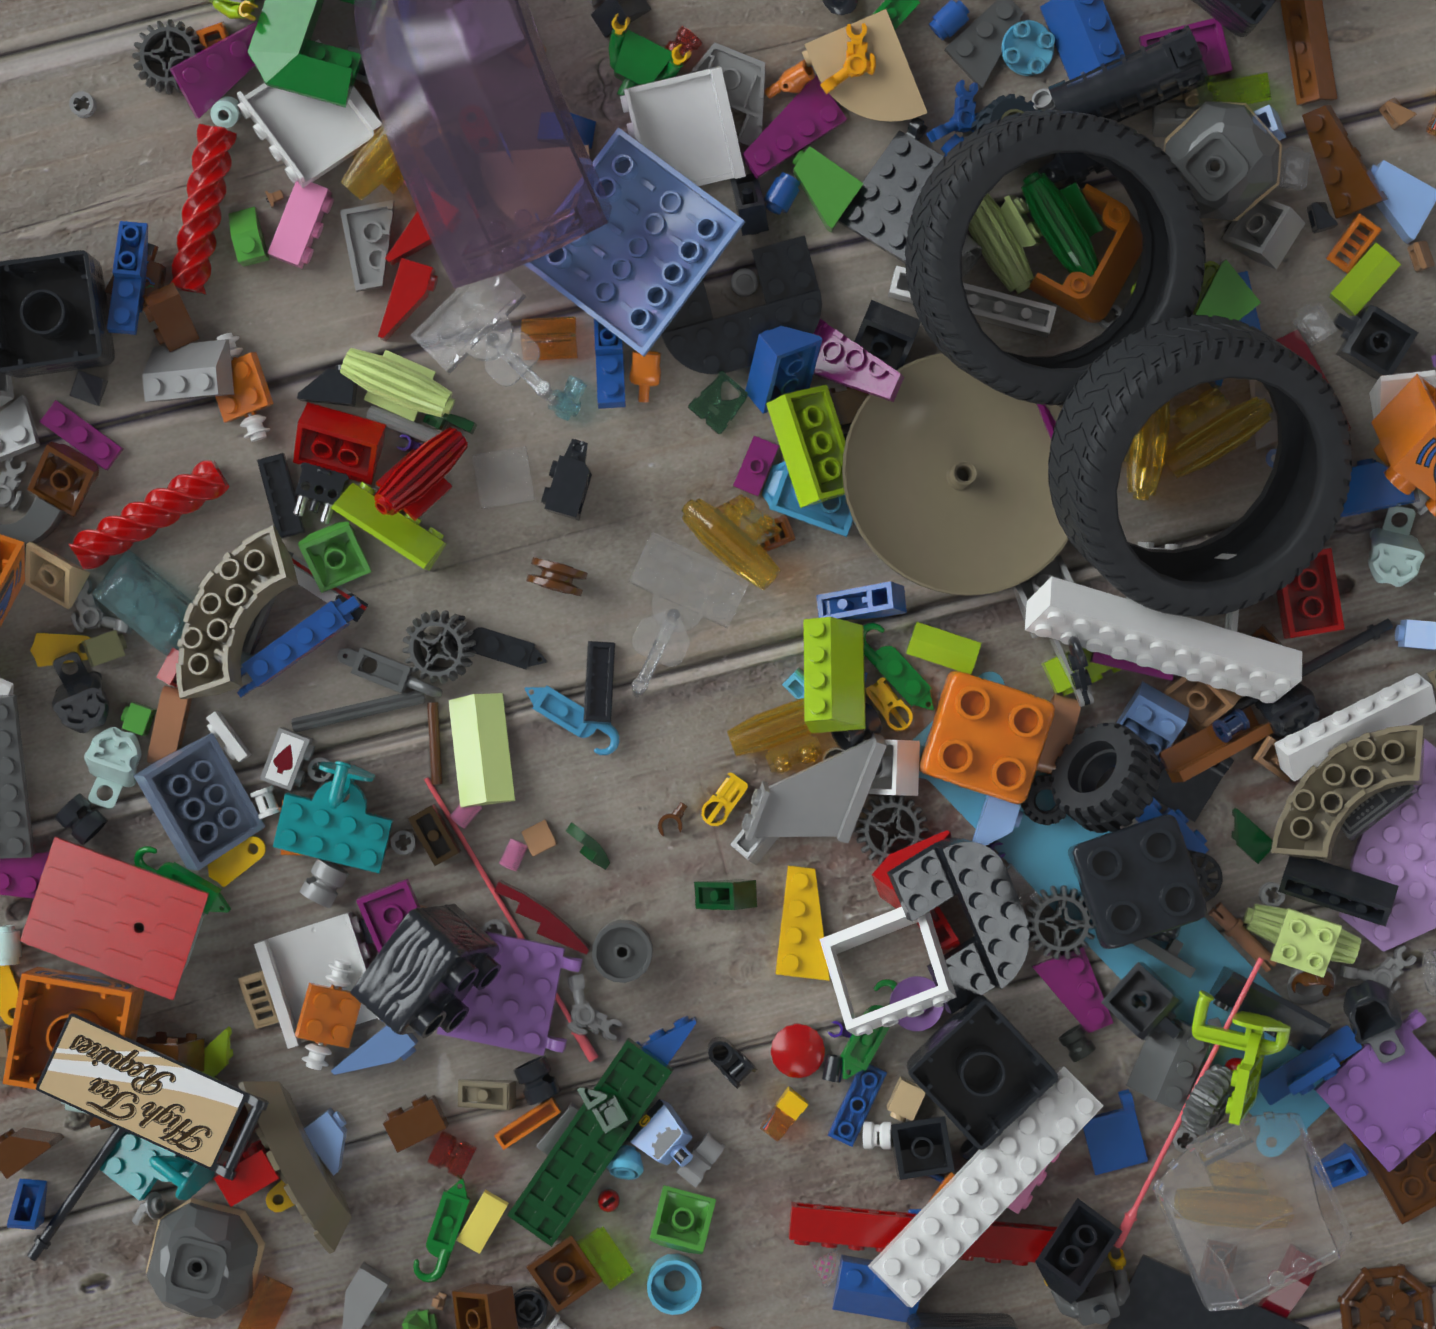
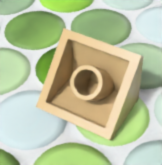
[25,542,90,609]

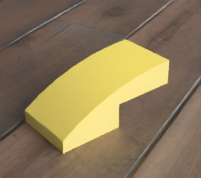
[456,1189,509,1254]

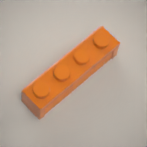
[494,1096,561,1150]

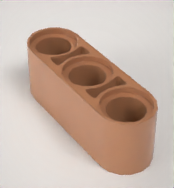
[147,686,192,764]
[1036,694,1081,775]

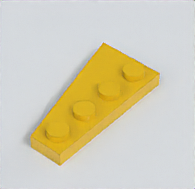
[775,865,830,981]

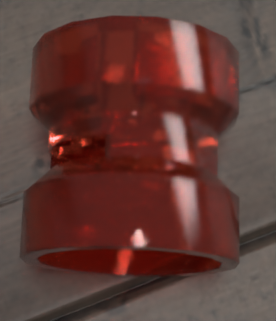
[664,26,702,65]

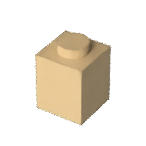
[887,1076,926,1122]

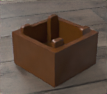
[136,1031,205,1072]

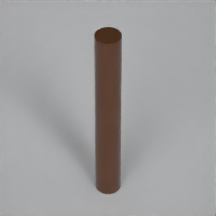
[427,702,443,784]

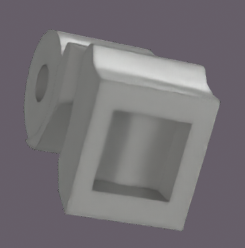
[676,1132,725,1188]

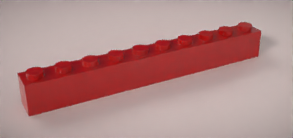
[788,1202,1057,1266]

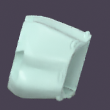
[1368,506,1425,587]
[84,727,142,809]

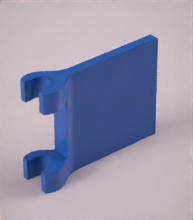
[1083,1089,1148,1175]

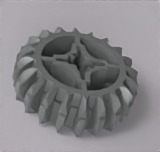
[132,19,205,95]
[402,610,476,684]
[854,794,929,865]
[1026,885,1095,960]
[1181,1064,1235,1137]

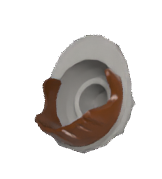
[1287,967,1336,1004]

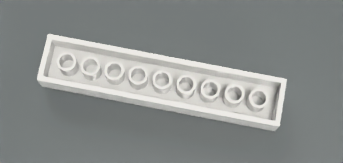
[1025,576,1302,703]
[868,1066,1103,1308]

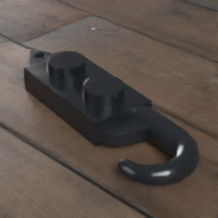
[443,615,548,670]

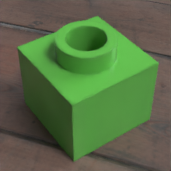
[121,702,157,736]

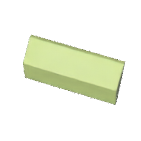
[448,693,515,808]

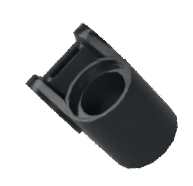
[707,1037,758,1089]

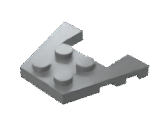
[691,42,766,146]

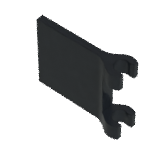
[1152,731,1234,822]

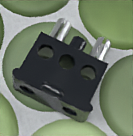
[294,462,349,524]

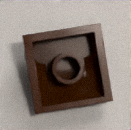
[27,442,99,517]
[526,1235,603,1313]

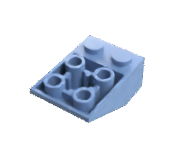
[1114,681,1190,767]

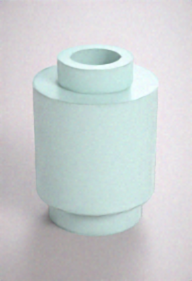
[210,96,242,128]
[0,925,22,966]

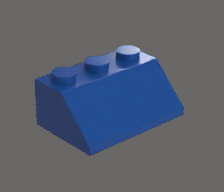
[1040,0,1125,80]
[745,326,823,414]
[832,1255,920,1323]

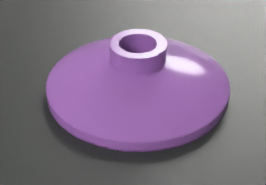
[890,976,944,1031]

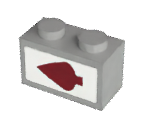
[260,727,315,791]

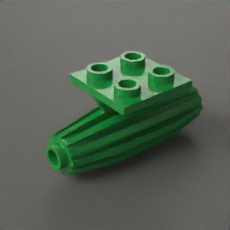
[1021,171,1104,276]

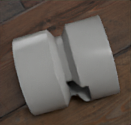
[299,858,349,908]

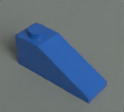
[816,581,907,620]

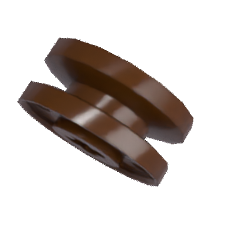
[526,557,588,597]

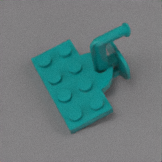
[273,761,393,873]
[100,1132,215,1201]

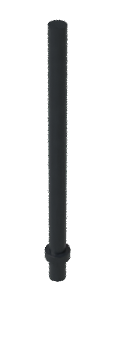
[1232,618,1393,710]
[27,1127,126,1261]

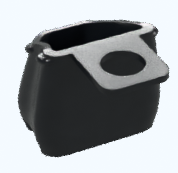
[52,652,109,733]
[1255,683,1320,738]
[1343,980,1405,1063]

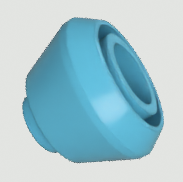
[607,1145,644,1180]

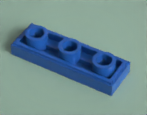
[827,1064,887,1147]

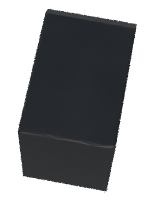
[591,0,651,39]

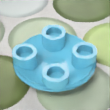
[1001,20,1055,76]

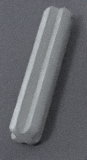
[366,406,441,442]

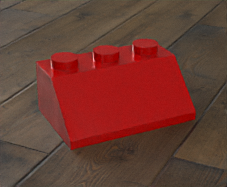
[293,402,387,485]

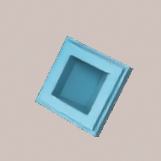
[782,668,804,704]

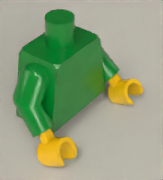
[608,13,691,97]

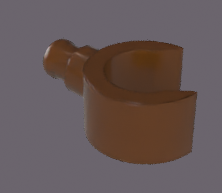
[658,802,688,837]

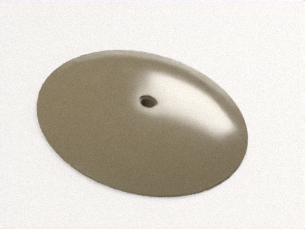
[842,353,1069,596]

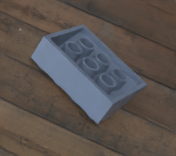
[133,733,266,871]

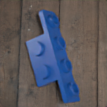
[1258,1025,1362,1105]

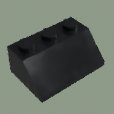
[1035,1198,1123,1304]

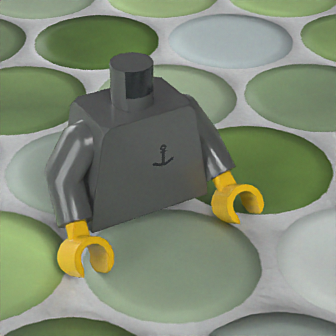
[1044,1249,1130,1326]

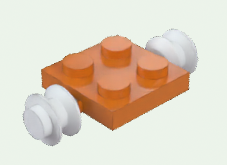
[215,333,274,442]
[295,960,361,1070]

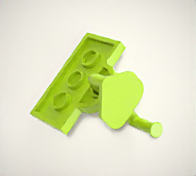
[1192,990,1291,1126]

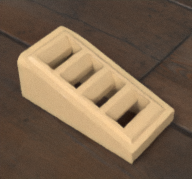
[238,970,279,1029]

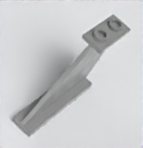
[742,733,887,843]

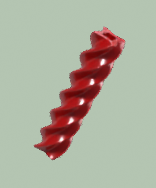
[171,124,237,295]
[68,460,230,569]

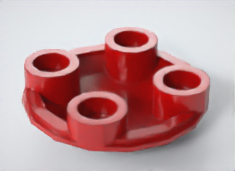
[771,1023,825,1078]

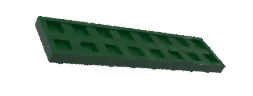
[507,1038,674,1247]

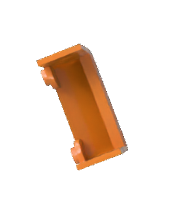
[1028,184,1142,323]

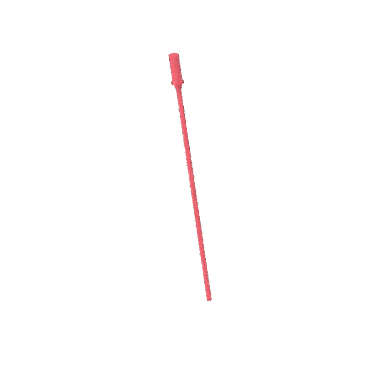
[424,777,599,1062]
[1114,957,1264,1249]

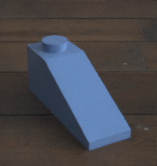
[331,1025,418,1075]

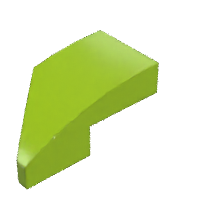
[203,1026,233,1077]

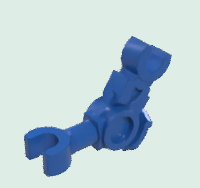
[926,80,979,143]

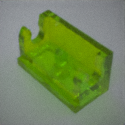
[1208,72,1272,105]
[577,1226,634,1290]

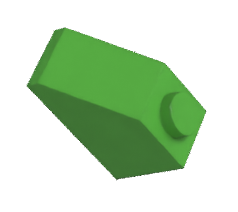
[228,207,270,267]

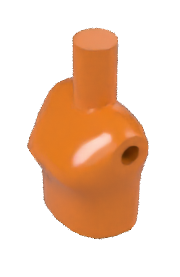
[764,59,815,99]
[629,350,661,403]

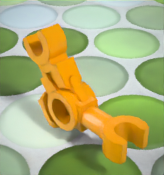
[820,23,876,94]

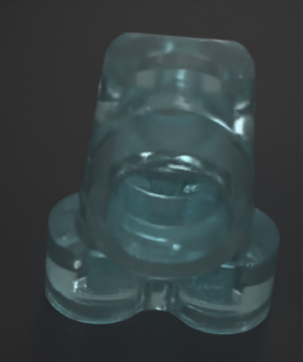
[548,375,587,421]

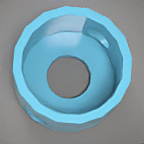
[647,1253,702,1315]

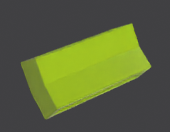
[1329,242,1401,316]
[906,622,982,674]

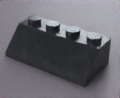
[1209,966,1331,1051]

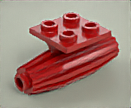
[374,427,468,521]

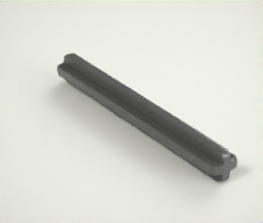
[291,690,425,732]

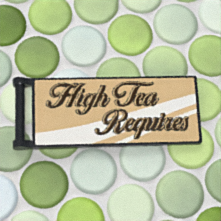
[36,1013,269,1180]

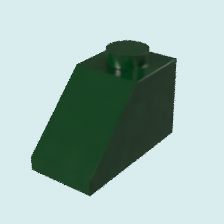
[694,879,757,910]

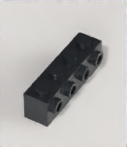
[1278,856,1399,927]

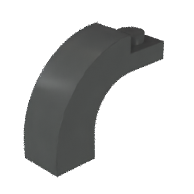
[0,497,66,547]

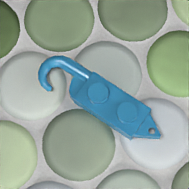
[524,685,620,755]

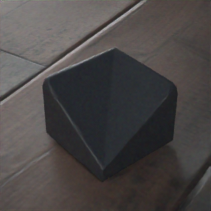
[1306,202,1338,234]
[70,370,108,406]

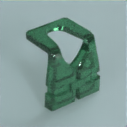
[688,371,748,435]

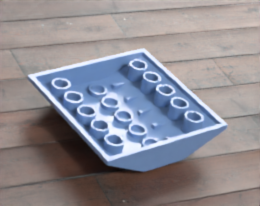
[520,127,745,357]

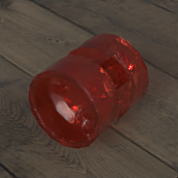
[427,1130,477,1179]

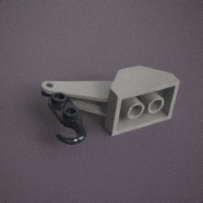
[1013,555,1094,707]

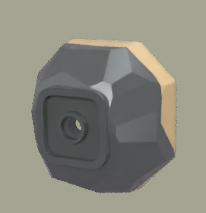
[1164,101,1282,221]
[146,1198,265,1319]

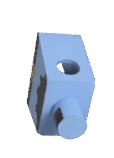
[626,1099,693,1167]

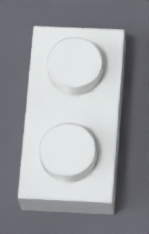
[206,711,252,762]

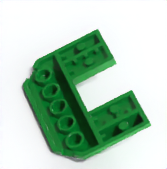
[248,0,382,108]

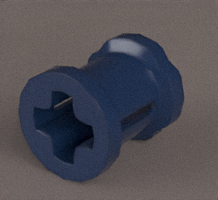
[1212,708,1250,743]

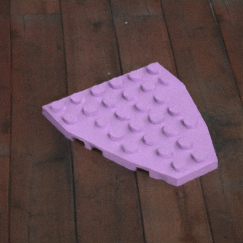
[1339,739,1436,952]

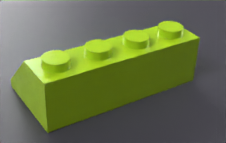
[766,384,846,508]
[331,482,447,571]
[803,617,866,733]

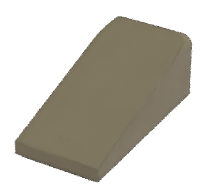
[458,1079,516,1110]

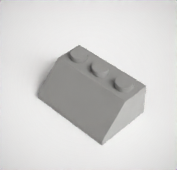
[142,339,234,402]

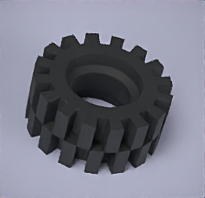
[1021,775,1067,825]

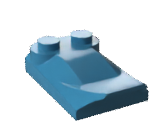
[762,461,853,537]

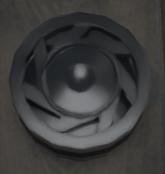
[514,1286,548,1329]

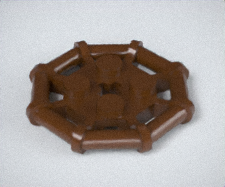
[1337,1263,1436,1329]

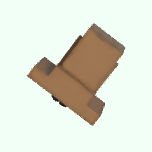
[265,190,284,208]
[431,1292,447,1311]

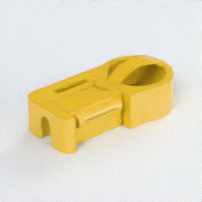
[866,677,913,732]
[702,772,748,826]

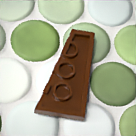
[1302,105,1388,219]

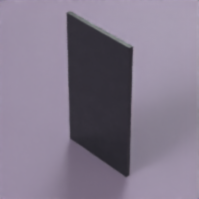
[1107,1254,1309,1329]

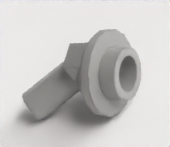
[132,1192,166,1226]

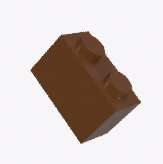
[143,282,200,352]
[383,1094,449,1153]

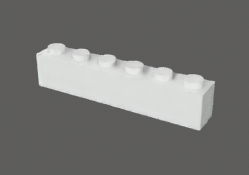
[888,266,1057,338]
[1274,673,1436,781]

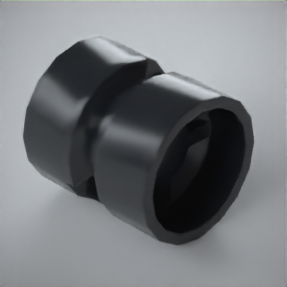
[831,703,882,750]
[55,793,108,845]
[513,1055,561,1106]

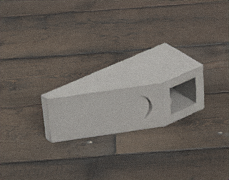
[342,1262,391,1329]

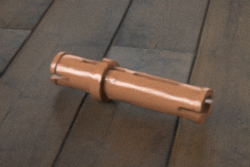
[1208,902,1278,972]

